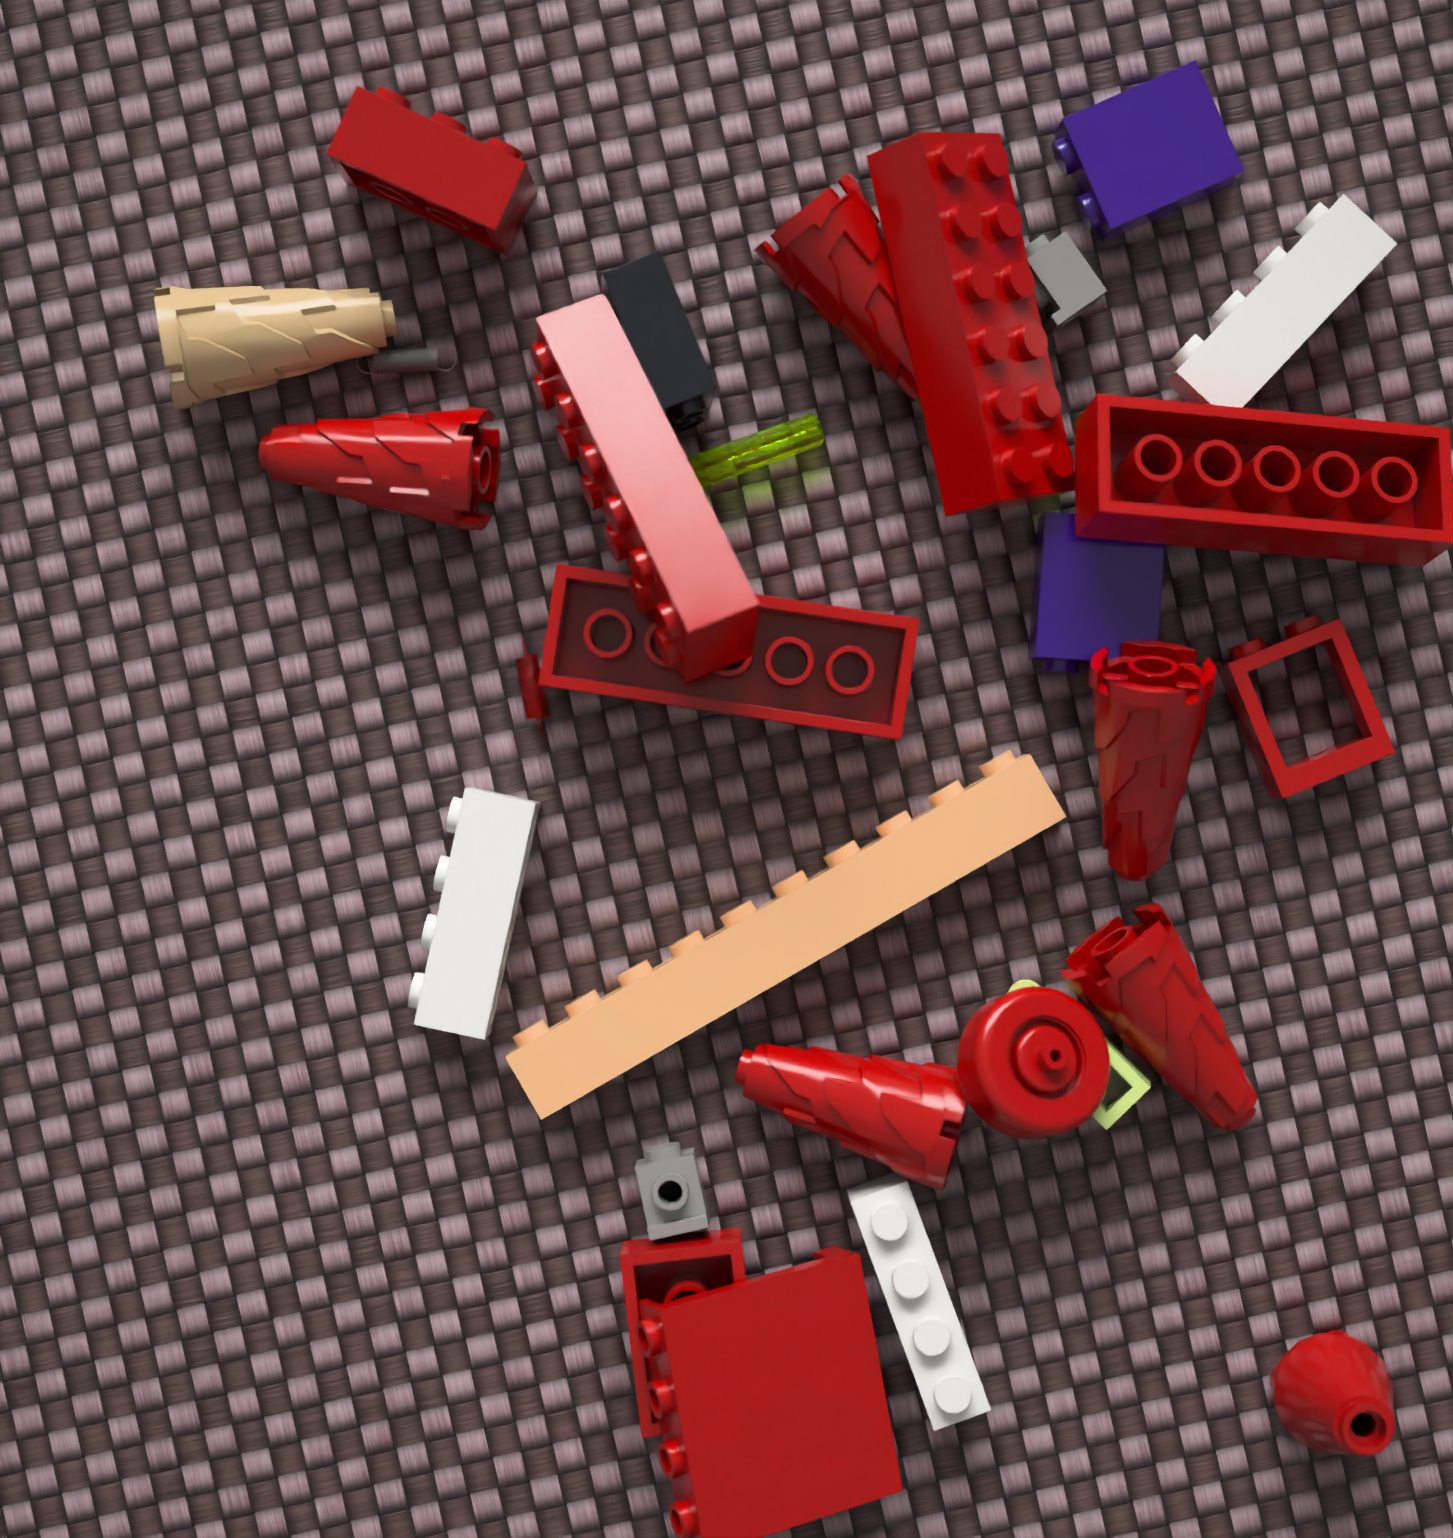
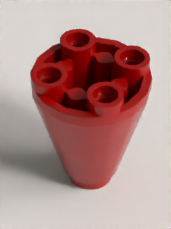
[1270,1330,1395,1456]

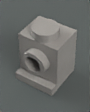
[1025,231,1107,336]
[635,1142,710,1241]

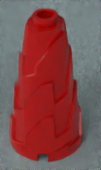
[754,172,920,402]
[259,407,501,530]
[1088,640,1216,881]
[1061,903,1258,1131]
[735,1043,969,1191]

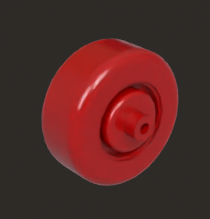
[957,987,1110,1140]

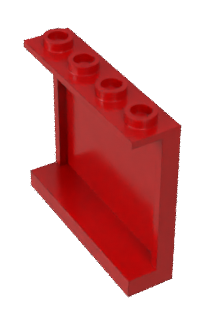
[636,1246,903,1538]

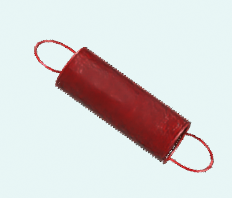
[515,638,549,736]

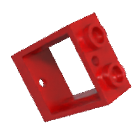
[1216,613,1395,799]

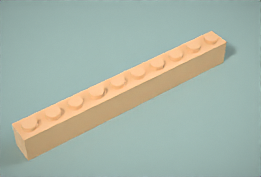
[505,750,1066,1120]

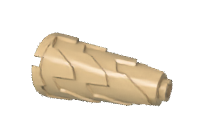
[154,286,397,410]

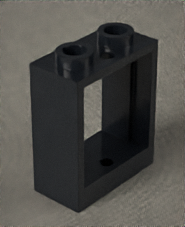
[601,250,716,434]

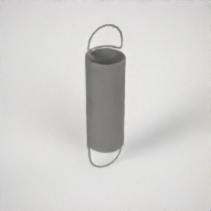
[356,347,456,374]

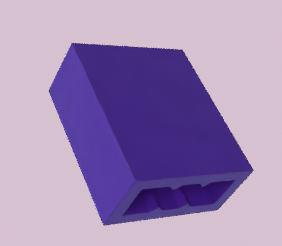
[1052,60,1244,243]
[1028,512,1165,674]

